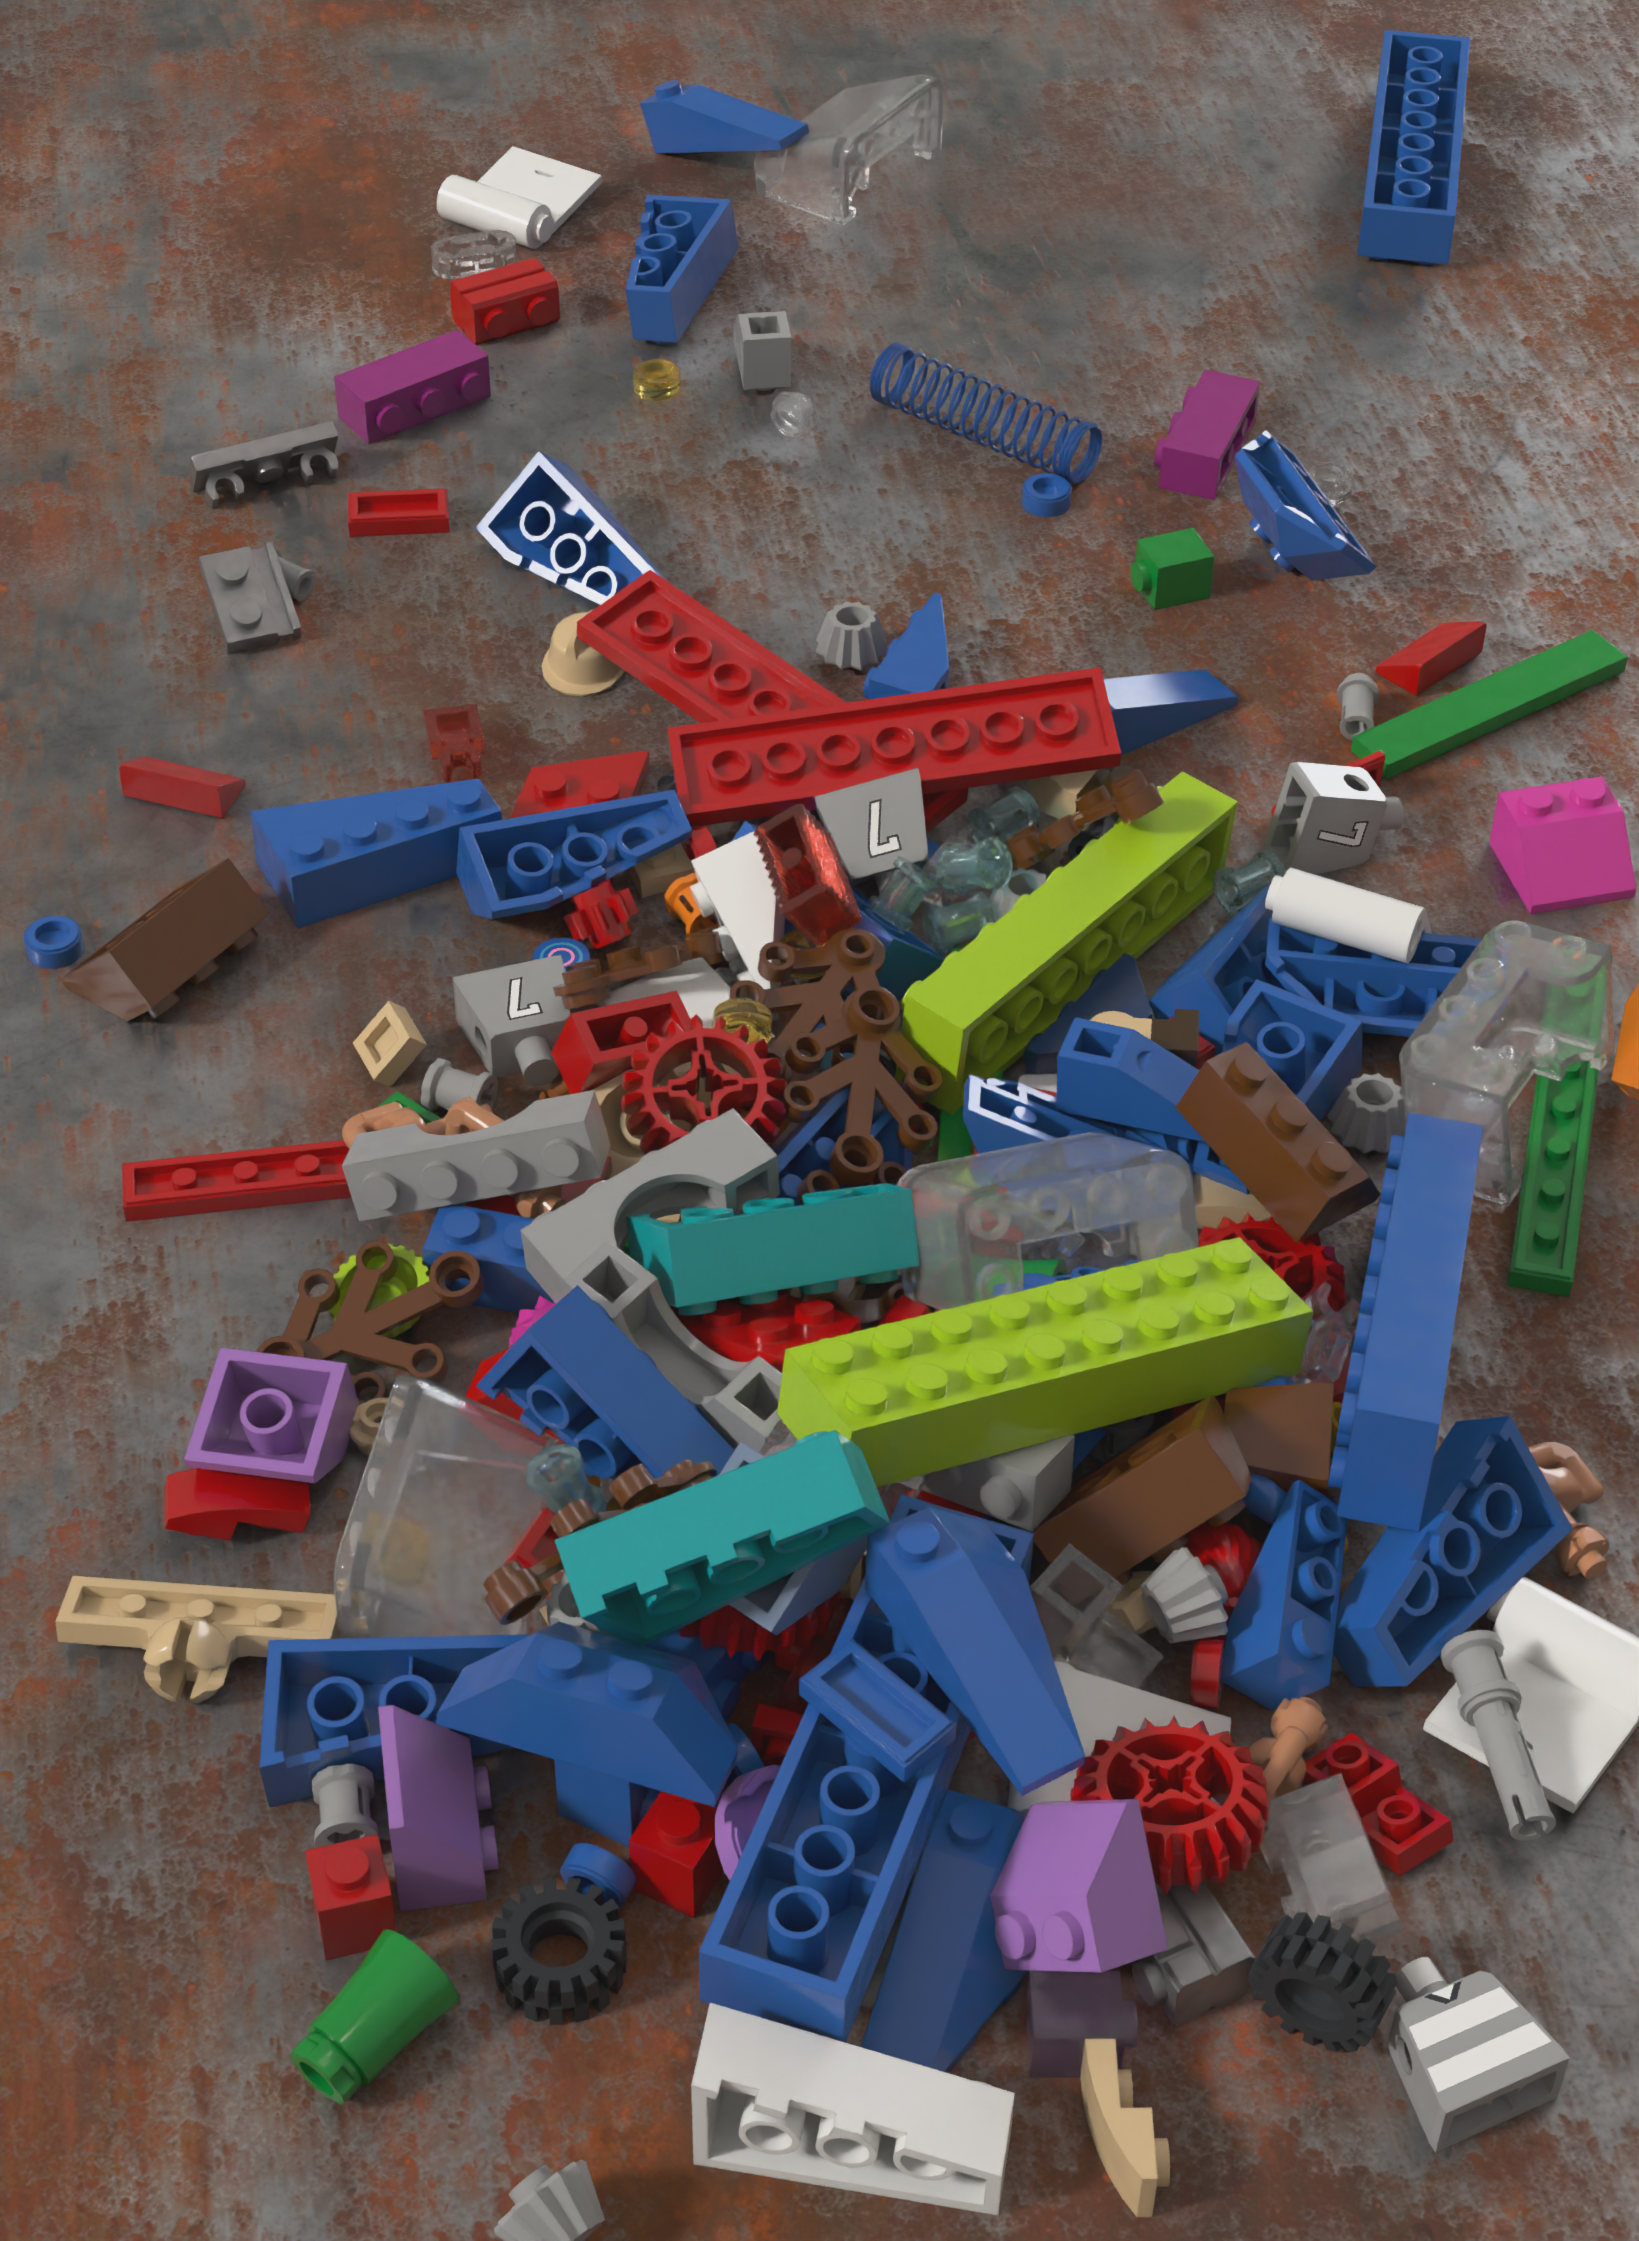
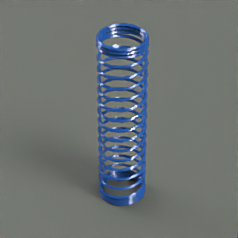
[869,343,1102,484]

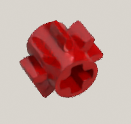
[564,879,639,949]

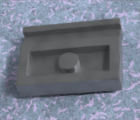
[199,541,301,654]

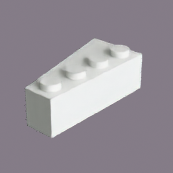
[691,2003,1015,2215]

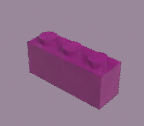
[334,330,491,444]
[1154,369,1260,500]

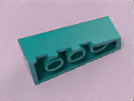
[626,1183,920,1315]
[554,1430,891,1646]

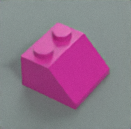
[1489,776,1636,914]

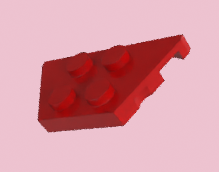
[510,751,650,818]
[669,1289,861,1373]

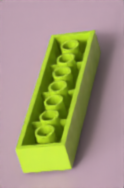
[895,771,1238,1115]
[777,1237,1314,1487]

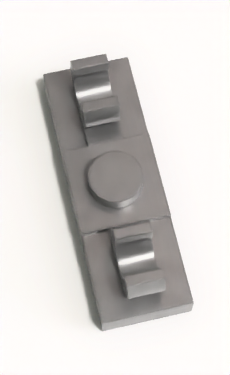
[188,421,338,508]

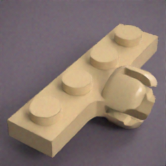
[55,1576,344,1704]

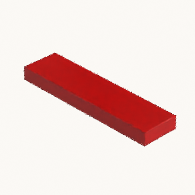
[122,1140,352,1222]

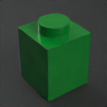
[1130,528,1215,610]

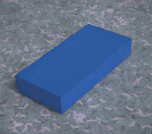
[799,1638,957,1783]

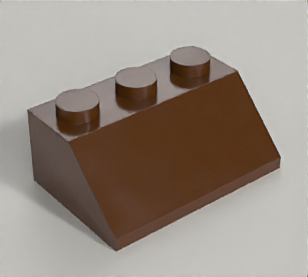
[60,858,270,1022]
[1175,1042,1380,1243]
[1031,1394,1252,1602]

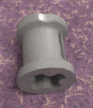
[421,1058,498,1112]
[312,1764,380,1848]

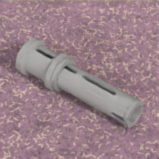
[1440,1630,1556,1841]

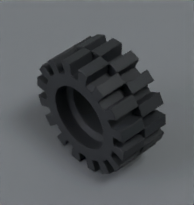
[491,1877,627,2025]
[1248,1912,1397,2052]

